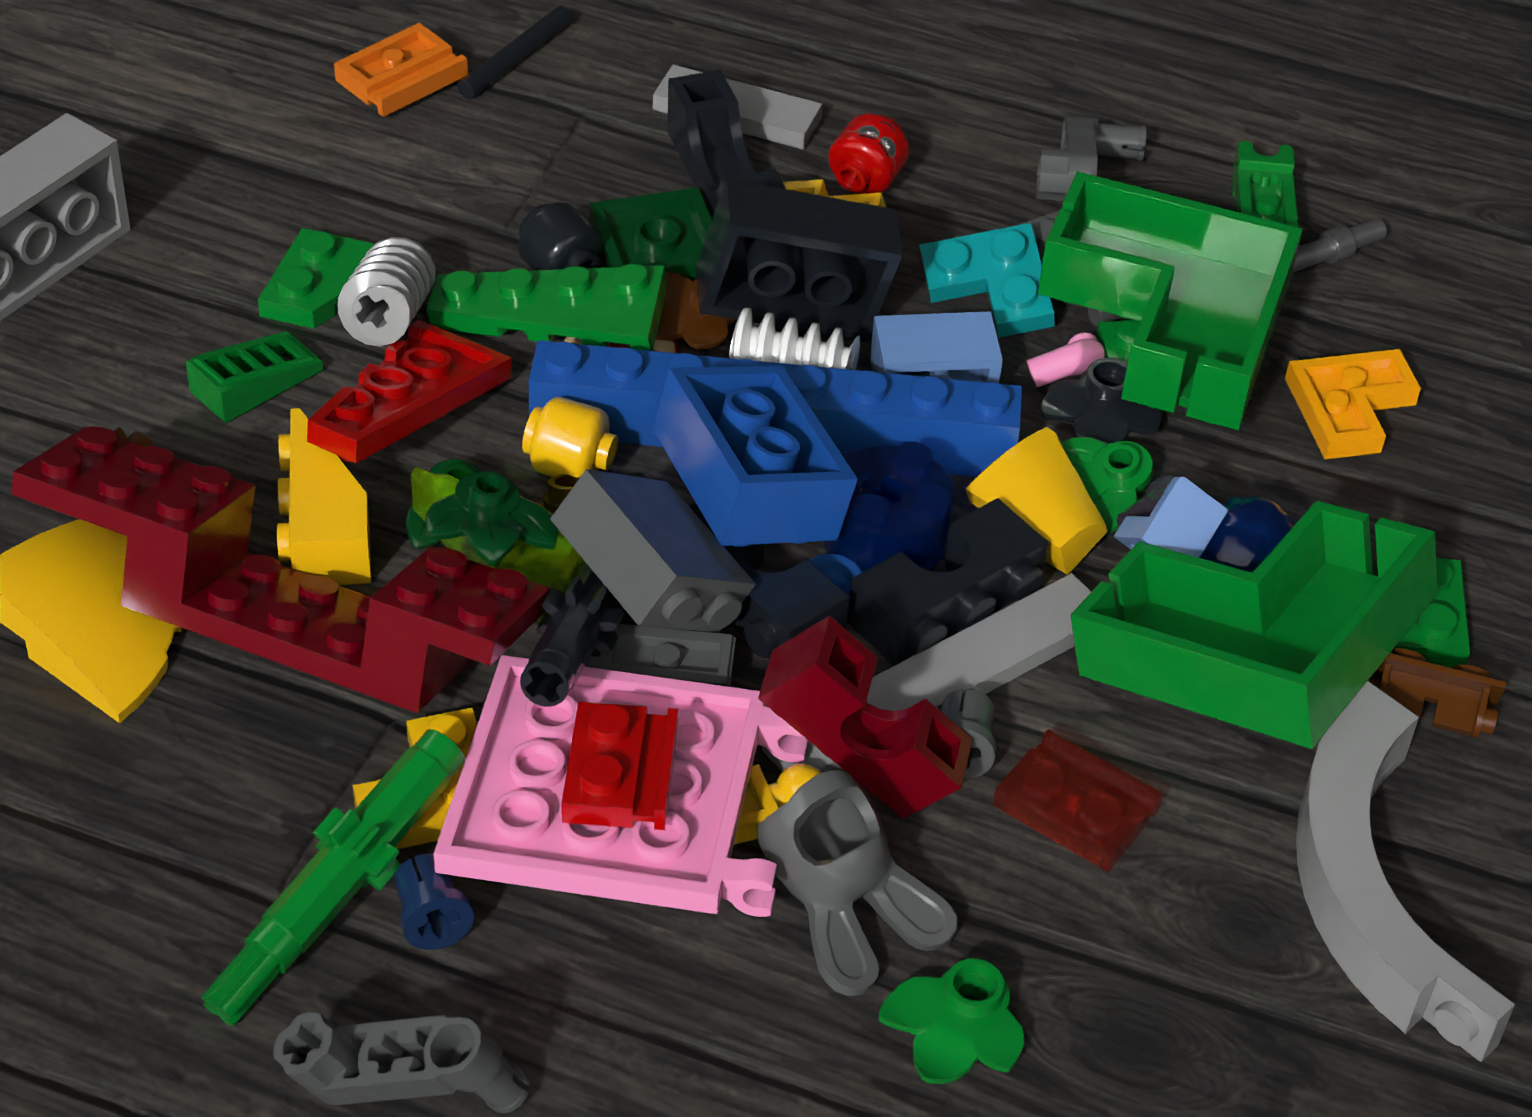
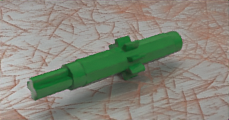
[201,729,465,1026]

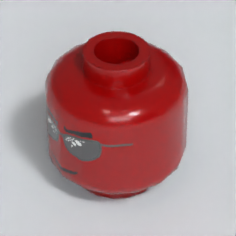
[828,113,910,194]

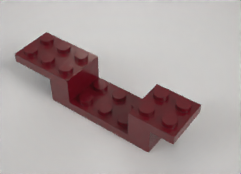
[12,426,550,713]

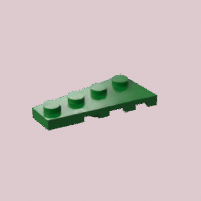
[426,264,668,351]

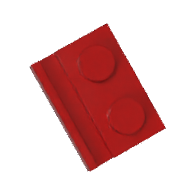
[561,702,678,830]

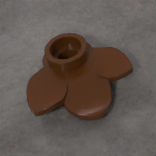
[656,272,736,349]

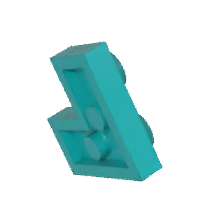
[919,223,1055,338]

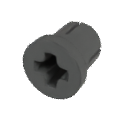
[941,689,996,779]

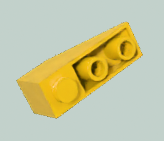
[277,408,371,585]

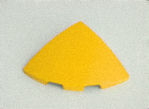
[0,519,182,723]

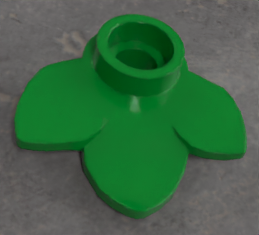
[1061,437,1153,536]
[878,959,1024,1084]

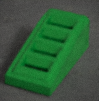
[186,331,323,423]

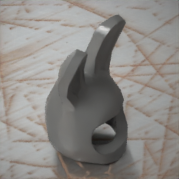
[757,770,957,996]

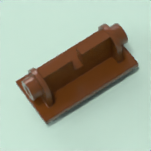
[1368,648,1507,738]

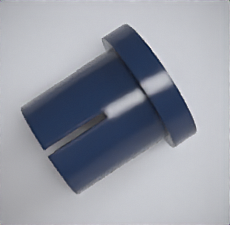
[394,854,474,950]

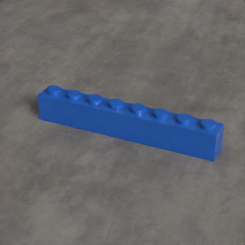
[528,340,1022,477]

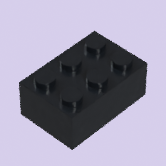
[696,178,903,342]

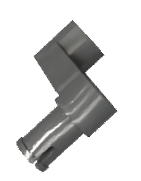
[1036,115,1146,201]
[274,1012,529,1114]

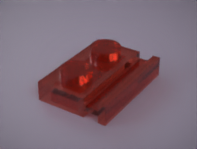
[993,729,1163,872]

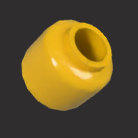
[522,397,618,478]

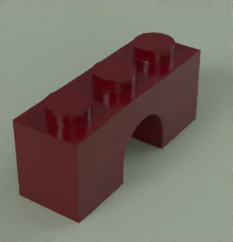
[758,616,972,819]

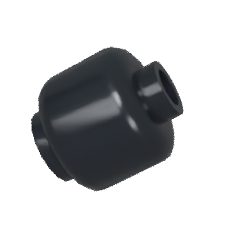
[518,202,603,270]

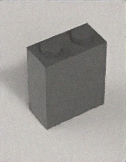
[550,469,756,632]

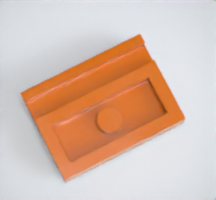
[334,23,468,117]

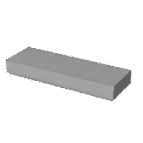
[653,65,822,149]

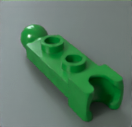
[1232,141,1298,227]

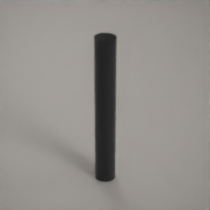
[458,6,572,99]

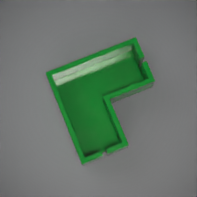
[1038,171,1303,431]
[1070,501,1438,749]

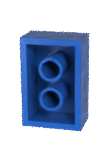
[652,366,858,547]

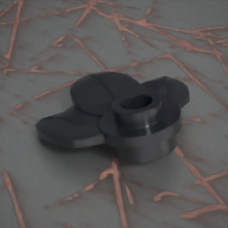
[1041,358,1161,445]

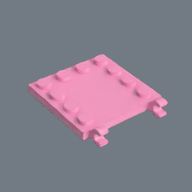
[434,655,808,917]

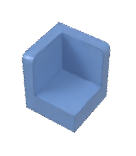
[1114,477,1228,558]

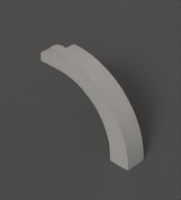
[1296,681,1515,1062]

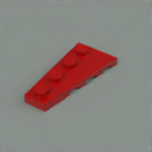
[307,319,512,463]

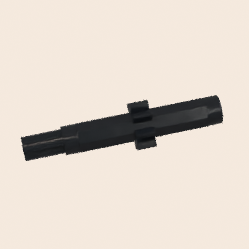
[520,562,624,707]

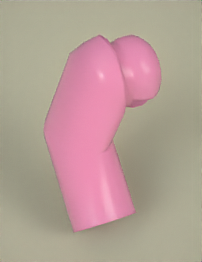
[1026,332,1105,388]

